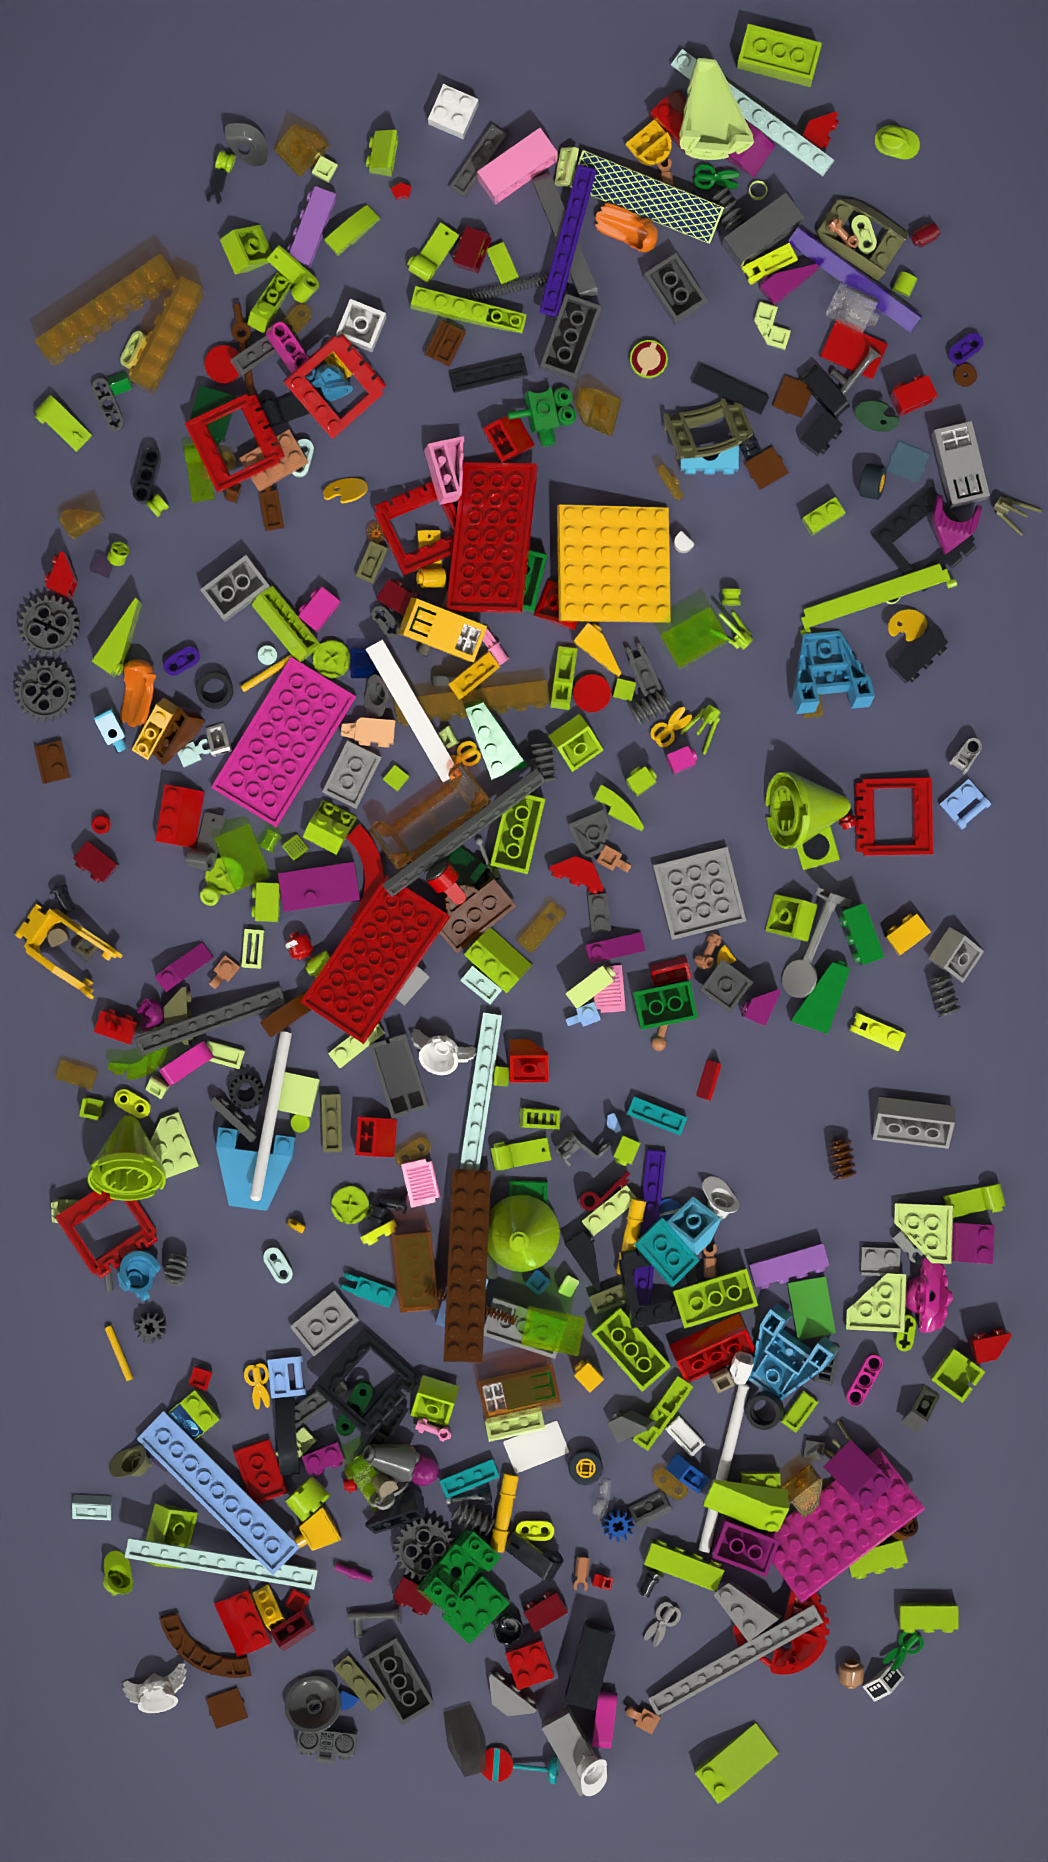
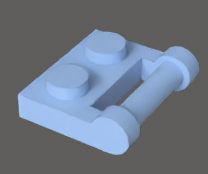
[939,779,991,830]
[267,1356,306,1398]

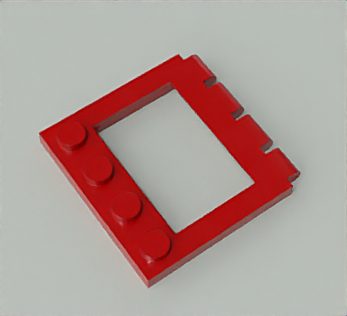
[283,333,386,439]
[184,394,285,493]
[374,481,457,576]
[855,778,933,856]
[54,1191,158,1279]

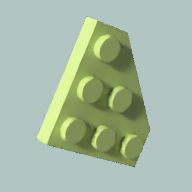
[150,1112,199,1178]
[894,1203,953,1264]
[846,1273,907,1332]

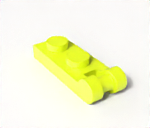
[742,243,798,285]
[849,1013,906,1051]

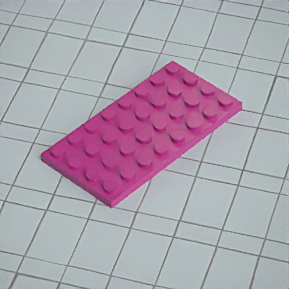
[211,657,356,828]
[765,1448,925,1603]

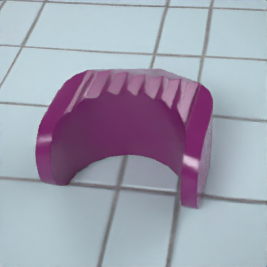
[931,494,982,554]

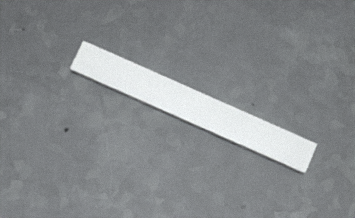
[366,639,460,782]

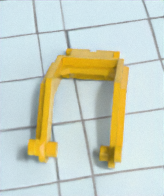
[15,903,123,999]

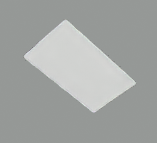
[503,1421,569,1474]

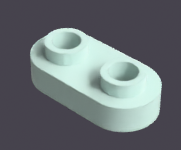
[292,439,314,477]
[263,1247,293,1283]

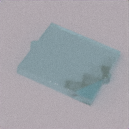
[886,442,930,484]

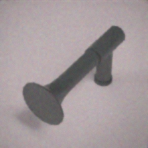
[830,345,883,395]
[348,1606,402,1638]

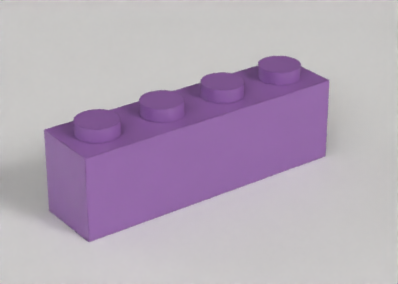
[287,186,337,269]
[748,1242,830,1289]

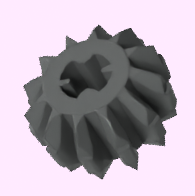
[164,1253,189,1286]
[134,1311,167,1344]

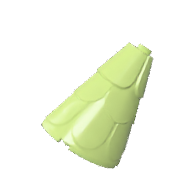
[679,58,754,160]

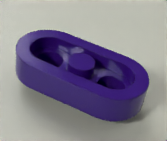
[948,333,983,365]
[164,647,200,676]

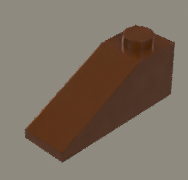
[152,706,205,765]

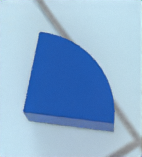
[340,1690,359,1710]

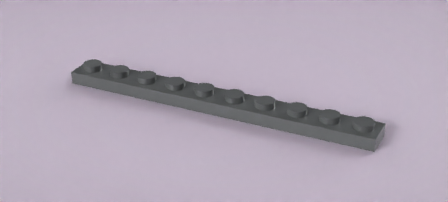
[383,769,546,897]

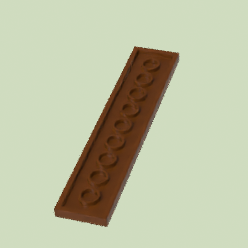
[443,1169,491,1363]

